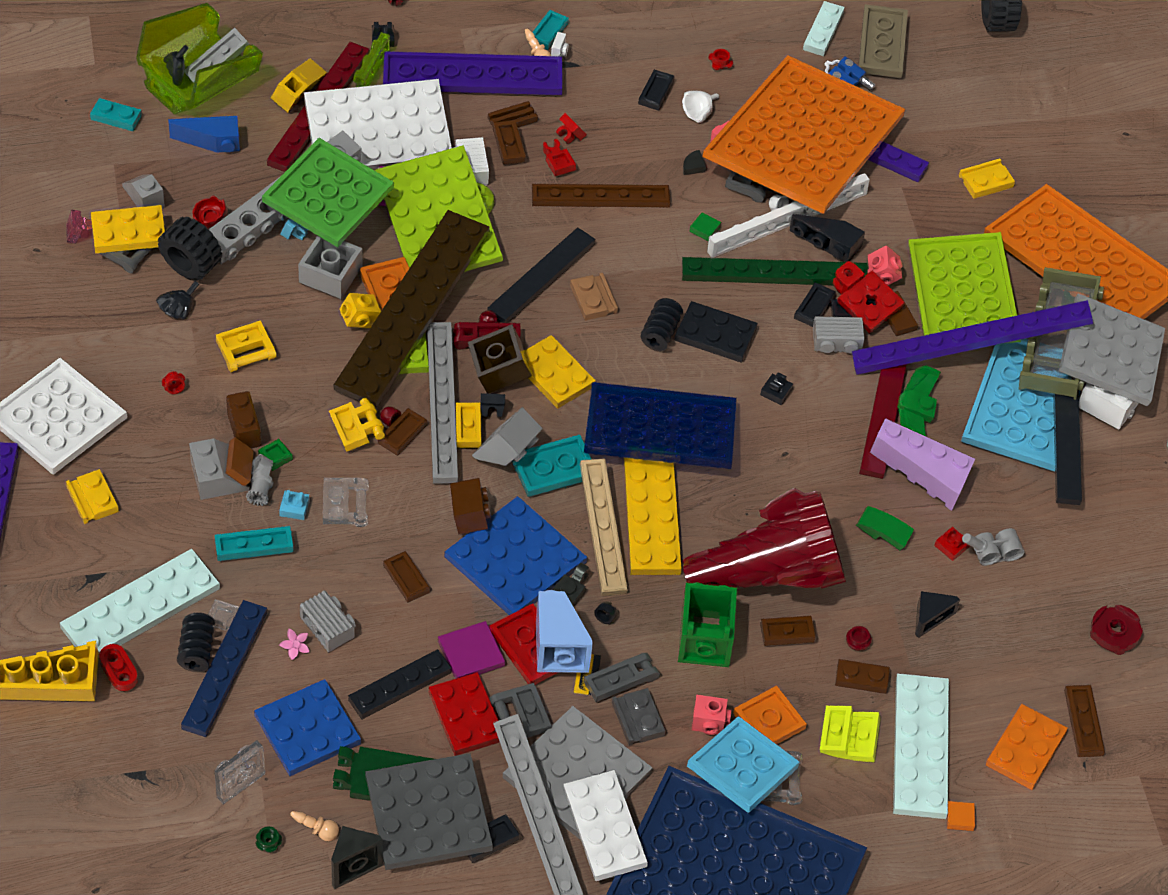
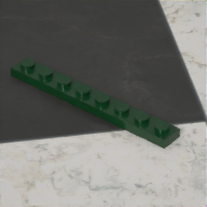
[682,257,868,286]

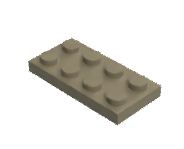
[858,4,908,78]

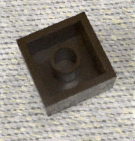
[468,325,532,394]

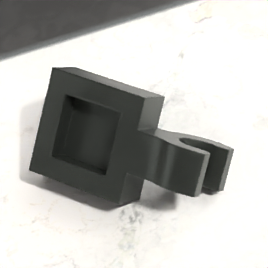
[552,562,589,607]

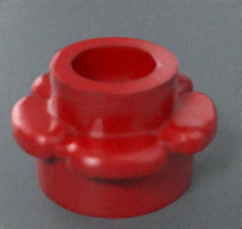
[161,371,185,394]

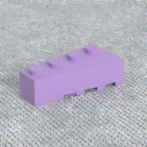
[870,419,975,511]

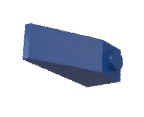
[168,116,240,153]

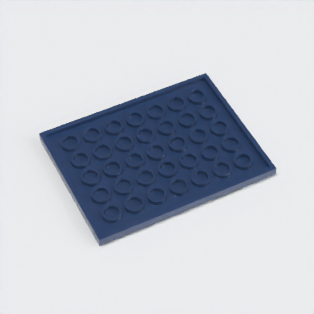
[606,766,867,895]

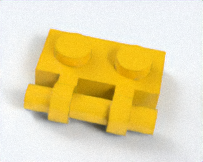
[329,398,385,452]

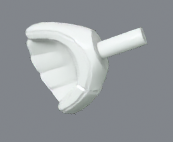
[682,91,719,123]

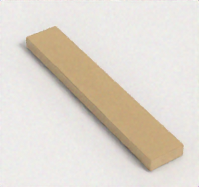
[580,459,627,596]

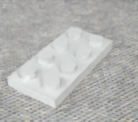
[563,770,647,881]

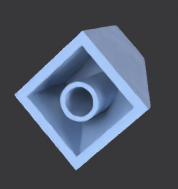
[536,590,592,673]

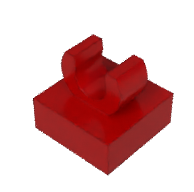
[556,113,587,144]
[934,526,970,561]

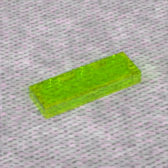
[353,32,390,87]

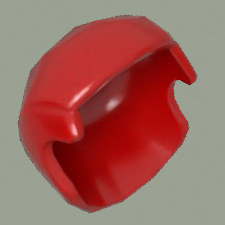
[192,195,228,230]

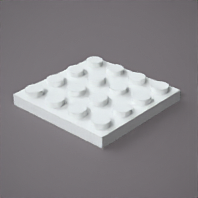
[0,358,127,475]

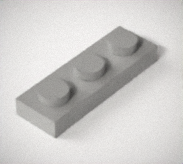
[184,28,250,89]

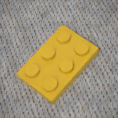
[91,205,165,254]
[524,335,596,409]

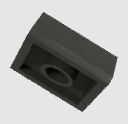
[331,826,383,889]

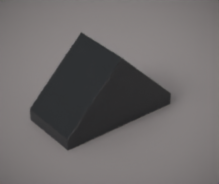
[915,591,960,638]

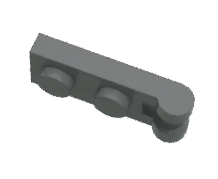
[584,653,660,702]

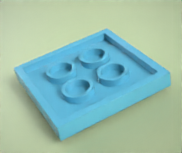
[687,716,800,813]

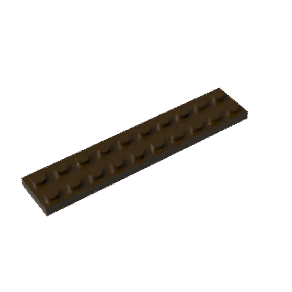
[333,210,490,408]

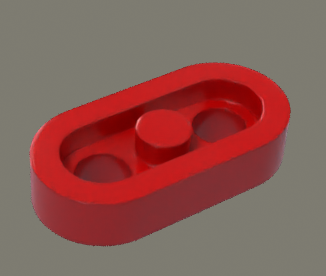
[99,644,138,691]

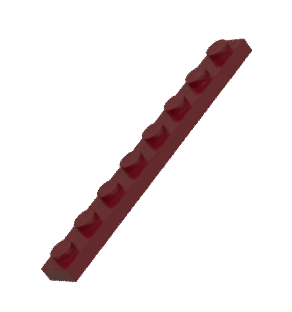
[267,42,370,172]

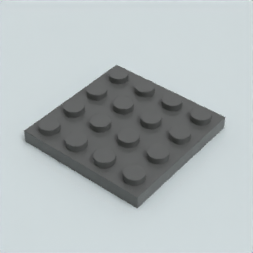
[365,753,493,870]

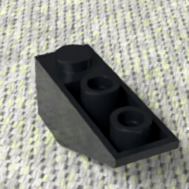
[789,214,865,262]

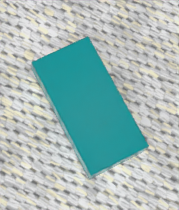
[532,10,569,50]

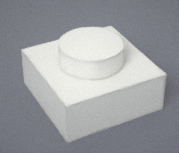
[551,32,569,57]

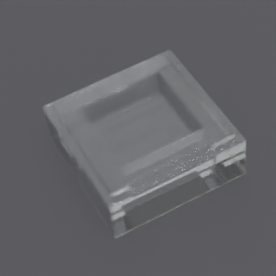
[208,599,239,631]

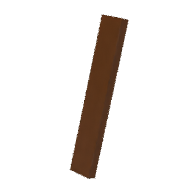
[532,184,670,208]

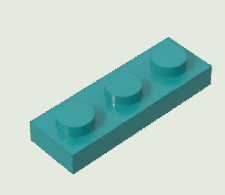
[214,526,294,561]

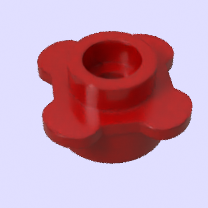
[708,49,733,70]

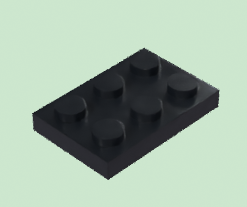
[674,301,758,363]

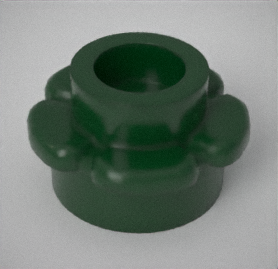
[255,826,282,853]

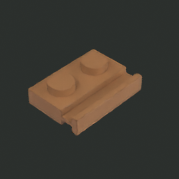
[570,273,618,321]

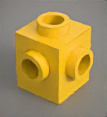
[340,293,381,328]

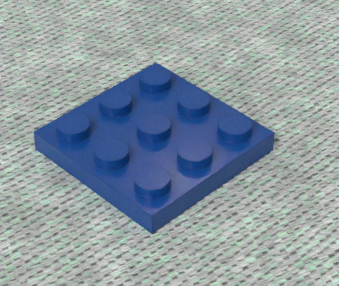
[254,679,361,776]

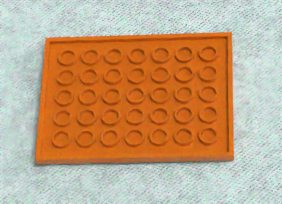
[702,55,905,214]

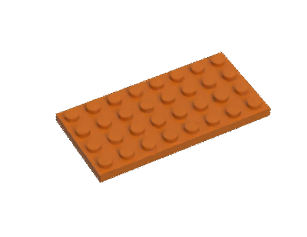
[984,184,1168,319]

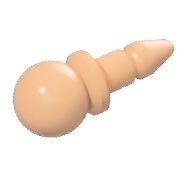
[525,29,551,56]
[290,811,339,842]

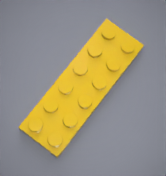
[623,447,681,575]

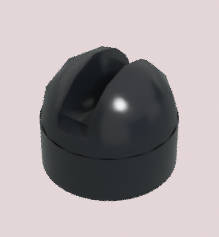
[594,601,617,624]

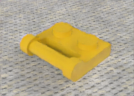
[215,320,276,372]

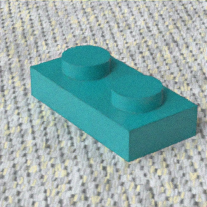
[90,98,142,131]

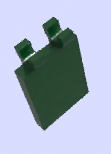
[333,746,434,801]

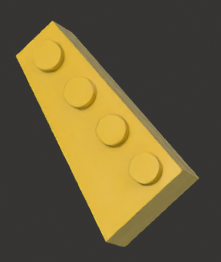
[0,640,99,701]

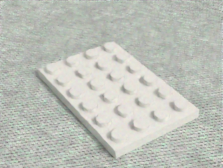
[304,79,452,169]

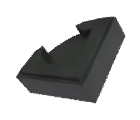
[683,150,706,175]

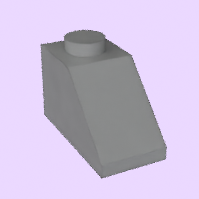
[122,174,165,209]

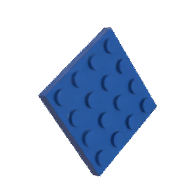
[444,496,587,615]

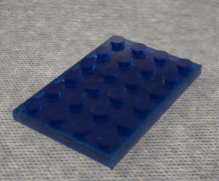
[584,382,737,469]

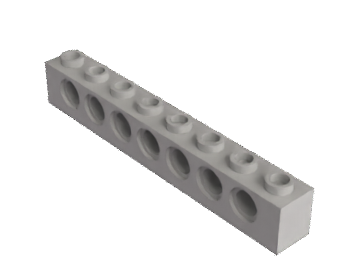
[209,130,362,265]

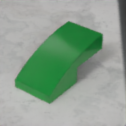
[856,506,914,551]

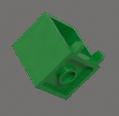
[678,583,737,667]

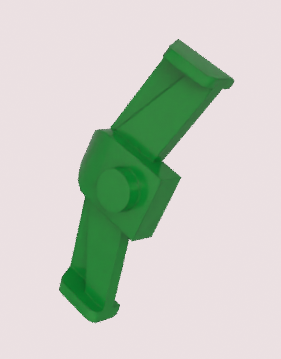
[897,365,941,437]

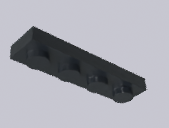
[348,649,451,720]

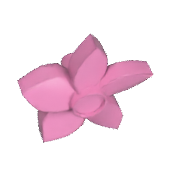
[279,629,309,660]

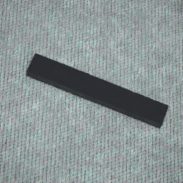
[487,227,596,323]
[1053,390,1082,505]

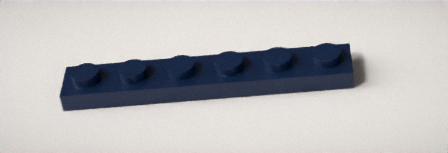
[181,600,267,737]

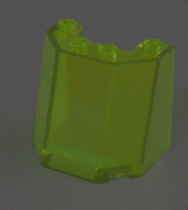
[136,3,263,114]

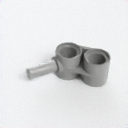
[962,528,1024,566]

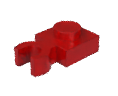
[543,139,576,177]

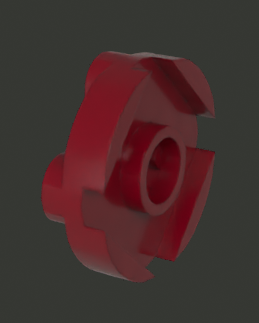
[1090,605,1143,655]

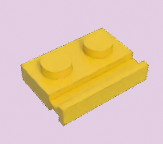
[959,159,1015,199]
[66,469,119,524]

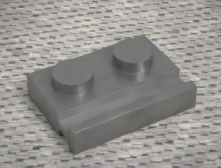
[612,688,665,746]

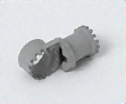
[246,454,274,506]

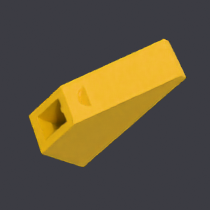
[271,58,327,113]

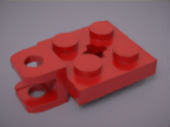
[833,261,905,334]

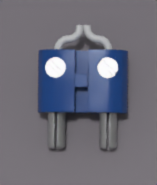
[824,56,875,90]

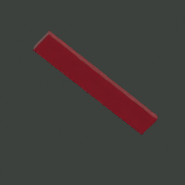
[859,364,907,479]

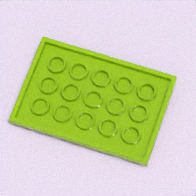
[375,145,503,272]
[908,232,1021,343]

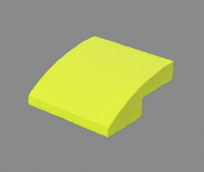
[820,705,880,762]

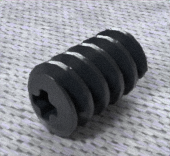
[640,298,683,352]
[177,613,215,672]

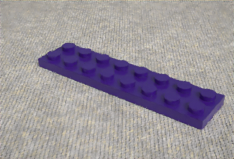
[383,51,562,95]

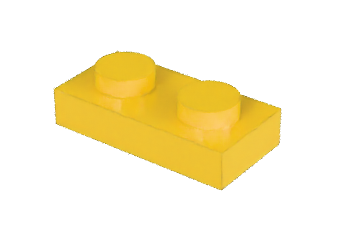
[456,403,481,448]

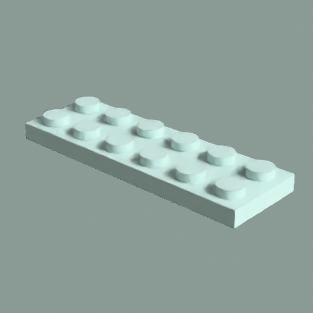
[60,549,220,658]
[893,674,949,819]

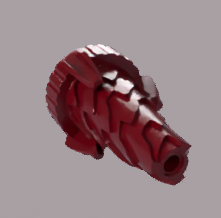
[683,488,846,589]

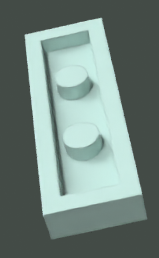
[803,1,845,56]

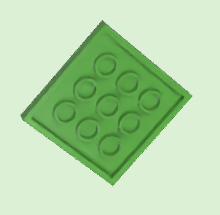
[262,138,394,248]

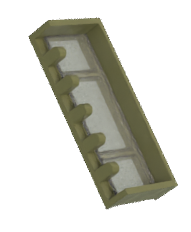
[1018,267,1104,400]

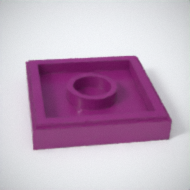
[438,621,505,679]

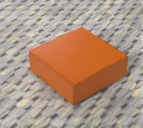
[947,801,975,831]

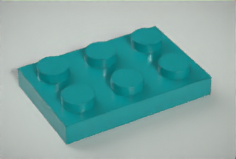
[512,435,592,497]

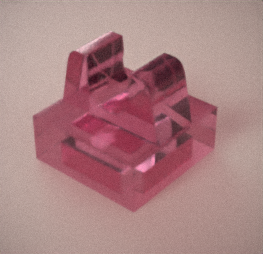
[66,210,92,244]

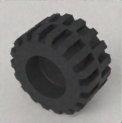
[981,0,1022,32]
[158,217,222,281]

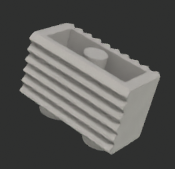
[813,316,864,354]
[300,590,356,652]

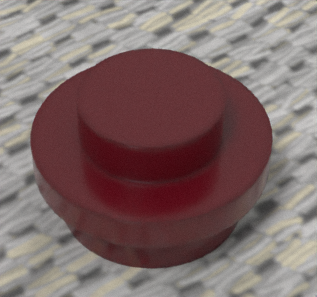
[846,626,872,651]

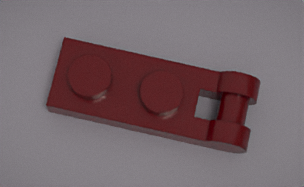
[453,322,521,350]

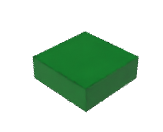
[689,212,721,242]
[258,439,293,471]

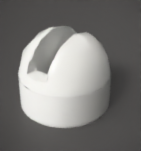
[769,195,789,210]

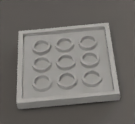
[1059,293,1165,406]
[503,706,652,840]

